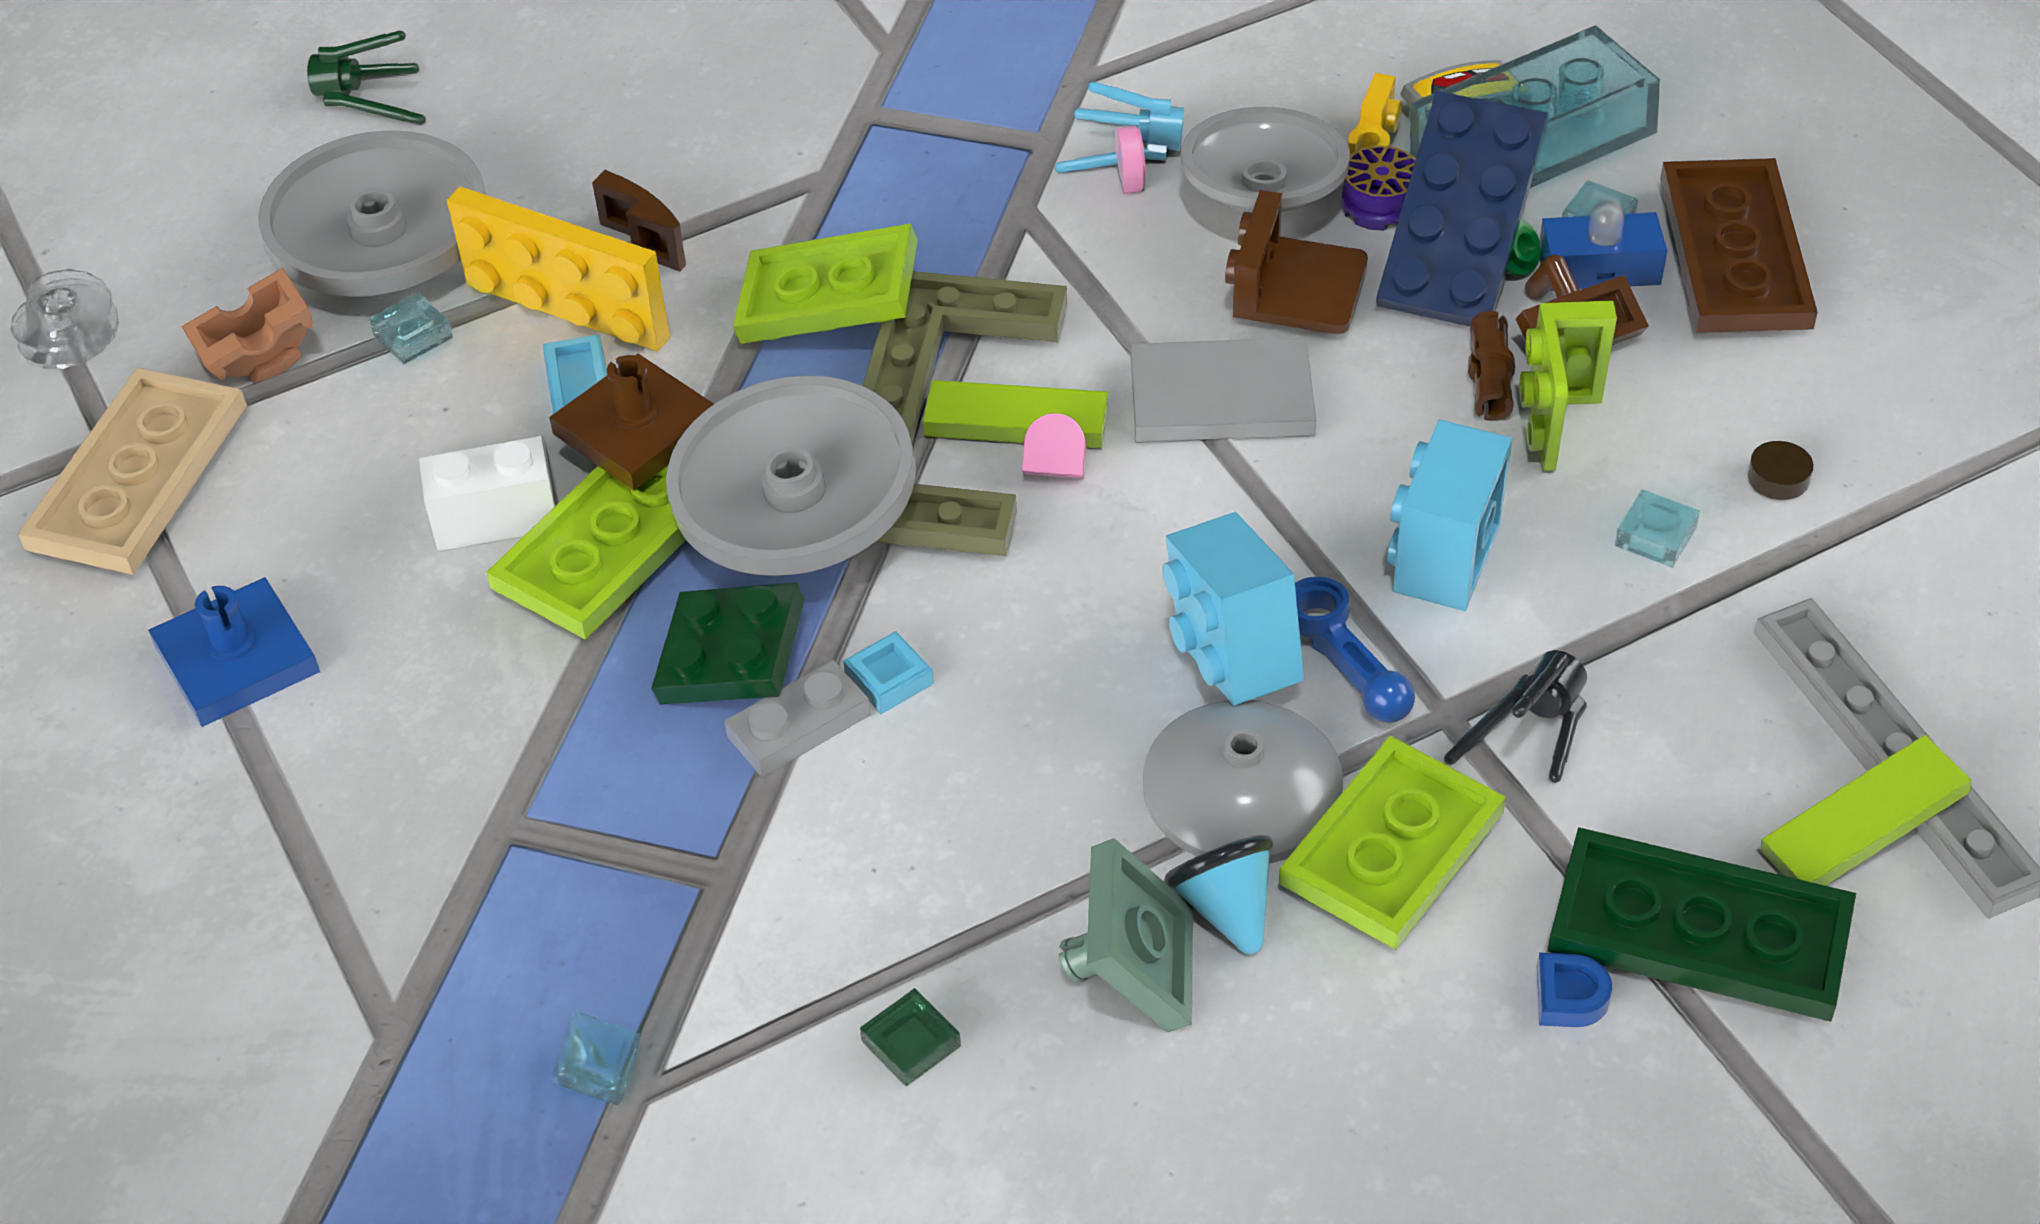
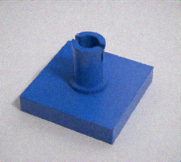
[148,577,320,727]

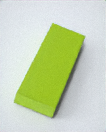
[923,380,1108,449]
[1761,735,1972,886]

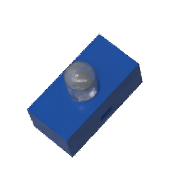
[1539,199,1668,291]

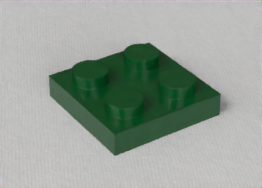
[651,582,805,705]

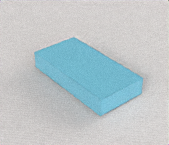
[543,334,607,439]

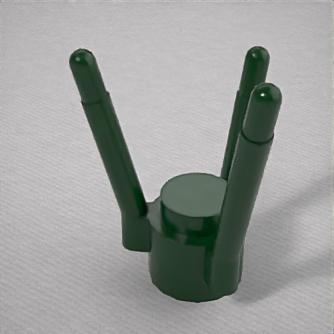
[307,30,426,125]

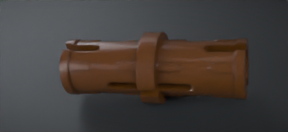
[1467,311,1516,421]

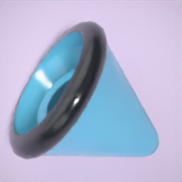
[1164,835,1273,955]

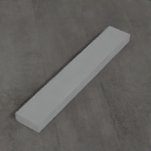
[1754,598,2040,919]

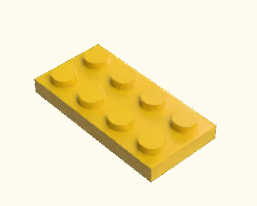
[447,186,670,352]

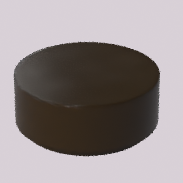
[1748,441,1814,500]

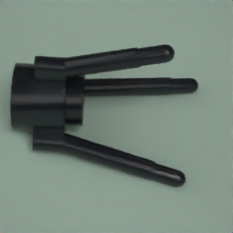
[1444,650,1588,783]

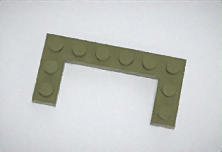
[863,271,1067,556]

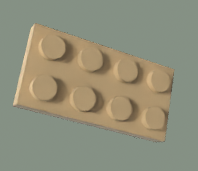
[18,368,247,575]

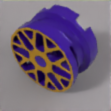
[1341,145,1416,231]

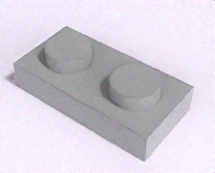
[724,660,871,778]

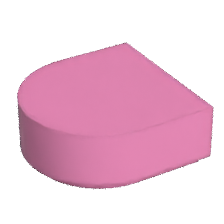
[1115,125,1146,194]
[1022,413,1086,479]

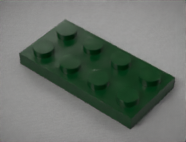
[1547,827,1856,1022]

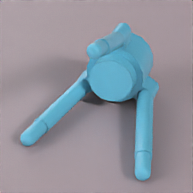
[1055,82,1184,173]

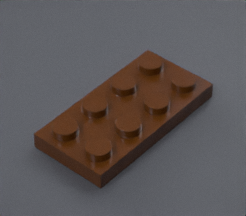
[1660,158,1818,333]

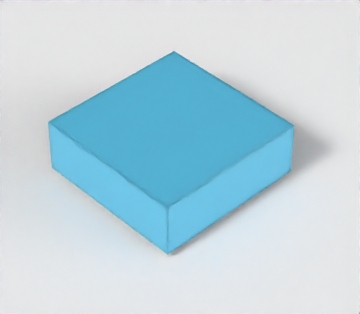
[843,631,934,714]

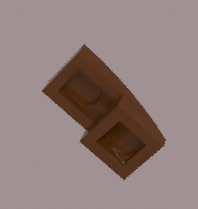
[592,170,686,272]

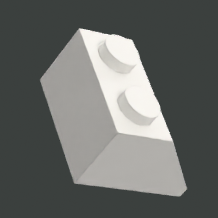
[419,436,556,552]

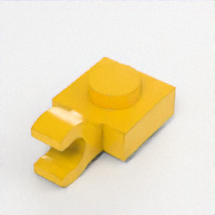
[1348,73,1402,155]

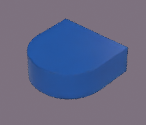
[1537,952,1612,1027]

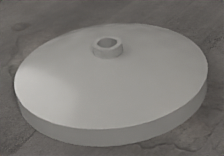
[258,131,486,297]
[666,375,916,576]

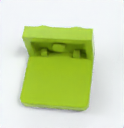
[1519,301,1617,471]

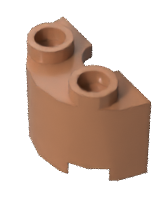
[181,267,313,383]

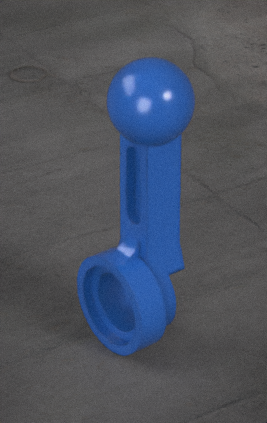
[1295,577,1415,723]

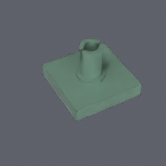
[1059,838,1193,1032]

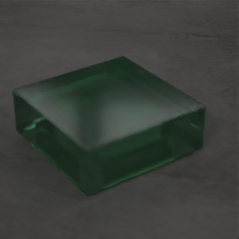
[860,988,961,1087]

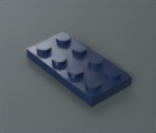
[1376,91,1548,326]

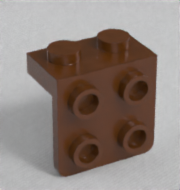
[1225,190,1368,334]

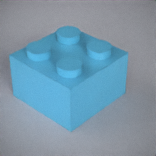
[1386,419,1512,612]
[1162,511,1304,706]

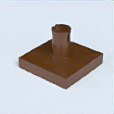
[549,353,714,491]

